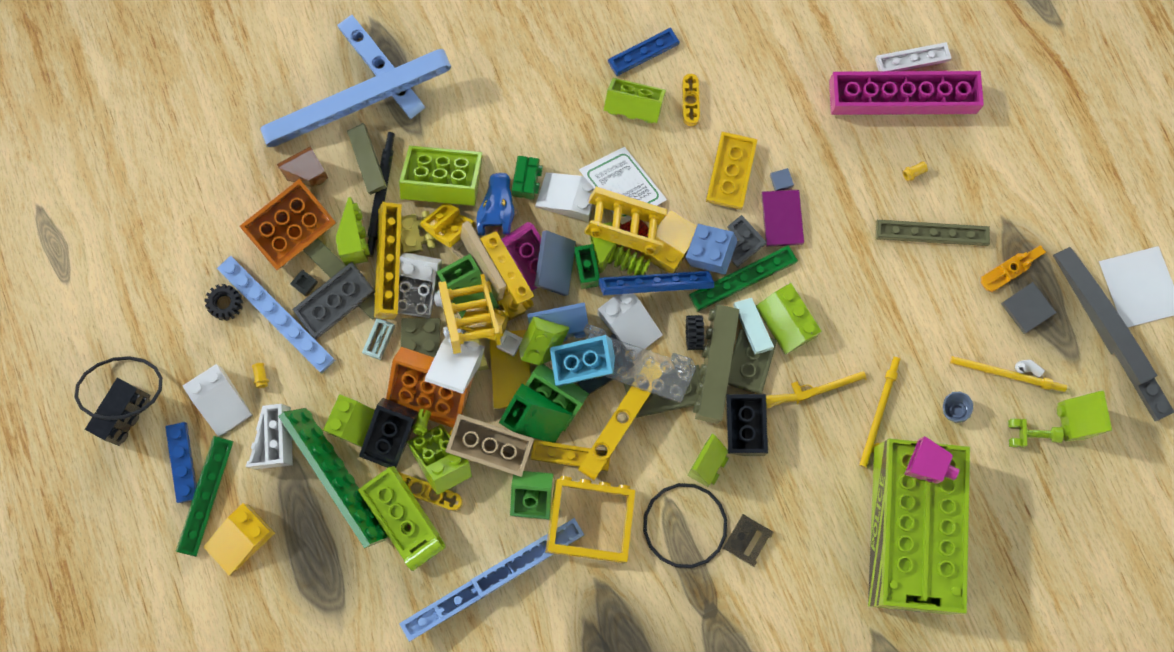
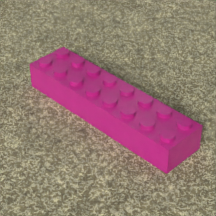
[829,71,984,115]

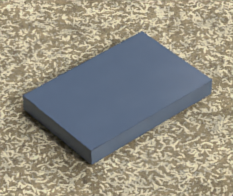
[535,230,576,296]

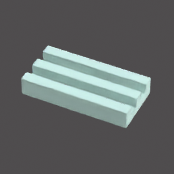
[362,318,395,361]

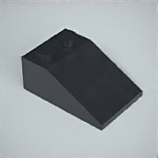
[359,398,419,469]

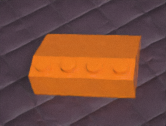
[239,179,336,270]
[386,347,474,428]

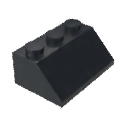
[726,394,768,456]

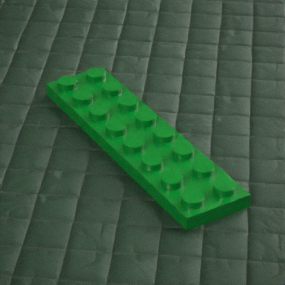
[278,408,389,549]

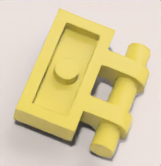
[401,211,436,253]

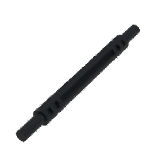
[367,132,395,257]

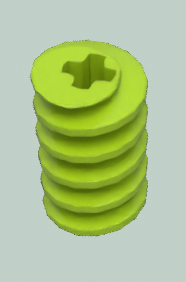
[608,245,651,276]

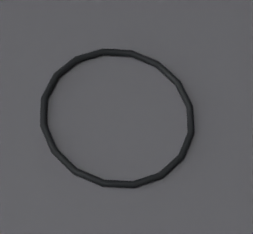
[74,356,163,420]
[643,483,727,568]

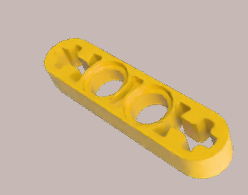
[399,472,463,511]

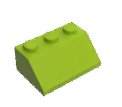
[603,78,666,123]
[756,283,822,355]

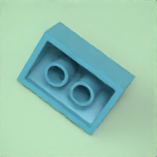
[550,335,615,386]

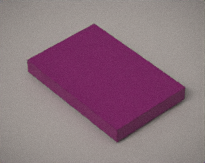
[761,190,804,247]

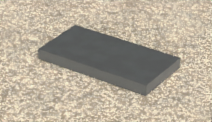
[292,262,375,340]

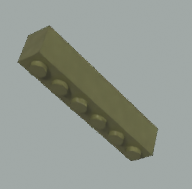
[693,304,740,424]

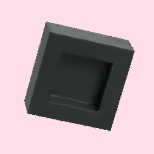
[290,269,318,297]

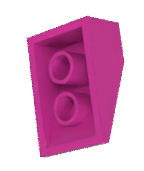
[501,222,541,291]

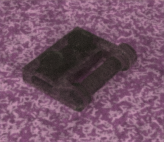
[722,514,774,567]

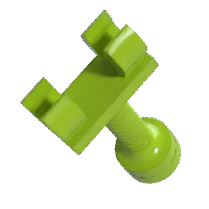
[1008,419,1064,448]

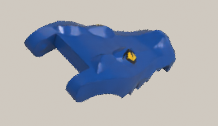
[476,173,515,236]

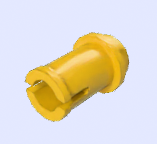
[902,161,928,181]
[252,363,269,389]

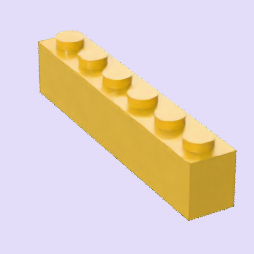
[374,202,402,320]

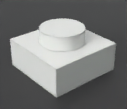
[497,330,523,357]

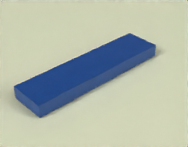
[608,27,680,77]

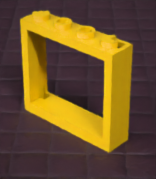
[545,476,635,563]

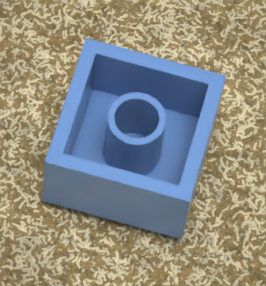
[686,224,738,275]

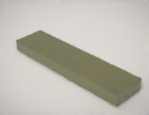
[347,123,387,195]

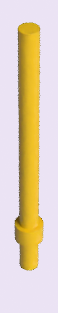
[859,356,901,468]
[950,356,1067,392]

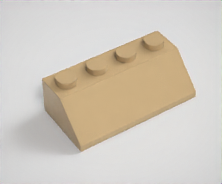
[445,414,534,477]

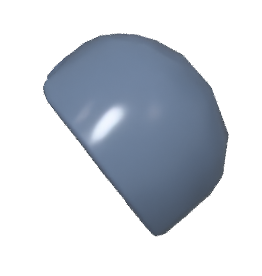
[943,391,973,423]

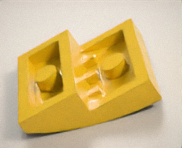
[420,203,475,248]

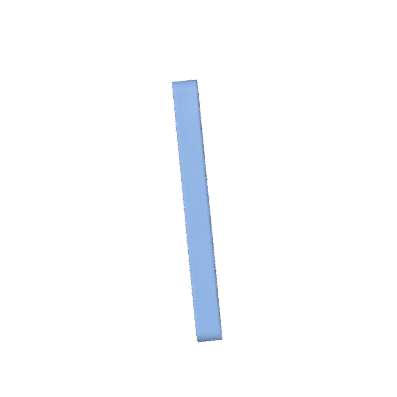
[260,49,451,147]

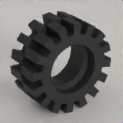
[204,284,243,321]
[685,315,704,350]

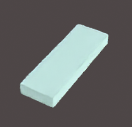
[733,298,774,355]

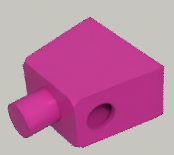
[904,436,959,484]

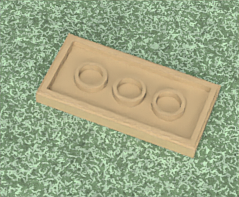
[460,221,506,302]

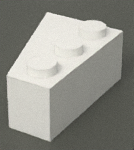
[246,404,293,469]

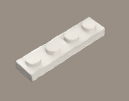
[875,42,952,71]

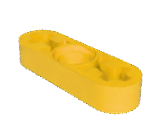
[682,74,700,126]

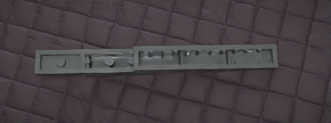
[1053,247,1174,422]

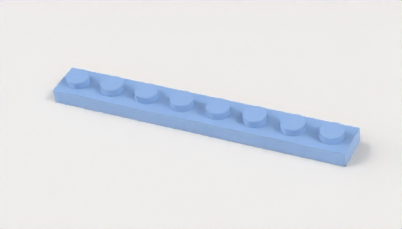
[217,256,335,374]

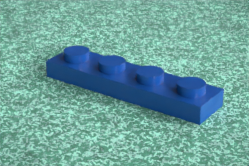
[165,422,197,503]

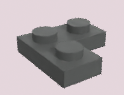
[727,215,766,268]

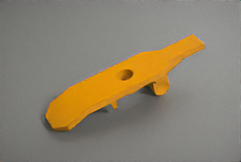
[981,245,1046,292]

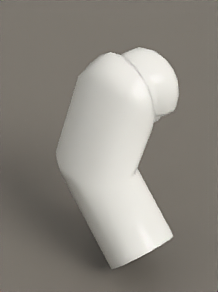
[1015,360,1045,378]

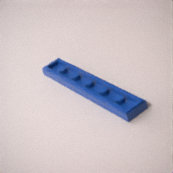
[599,271,714,295]

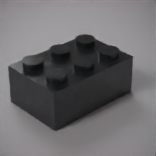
[84,377,151,446]

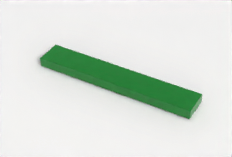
[689,245,798,312]
[175,436,234,557]

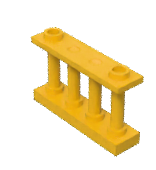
[584,186,667,256]
[480,231,534,321]
[438,274,503,354]

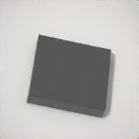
[1001,282,1056,334]

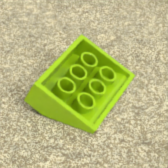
[399,145,482,206]

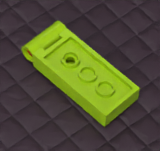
[358,466,446,571]

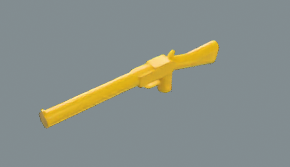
[766,371,867,409]

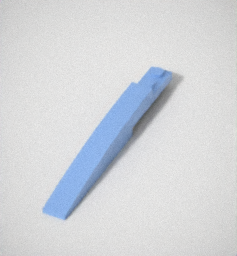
[399,518,584,642]

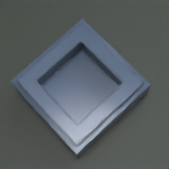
[770,168,794,191]

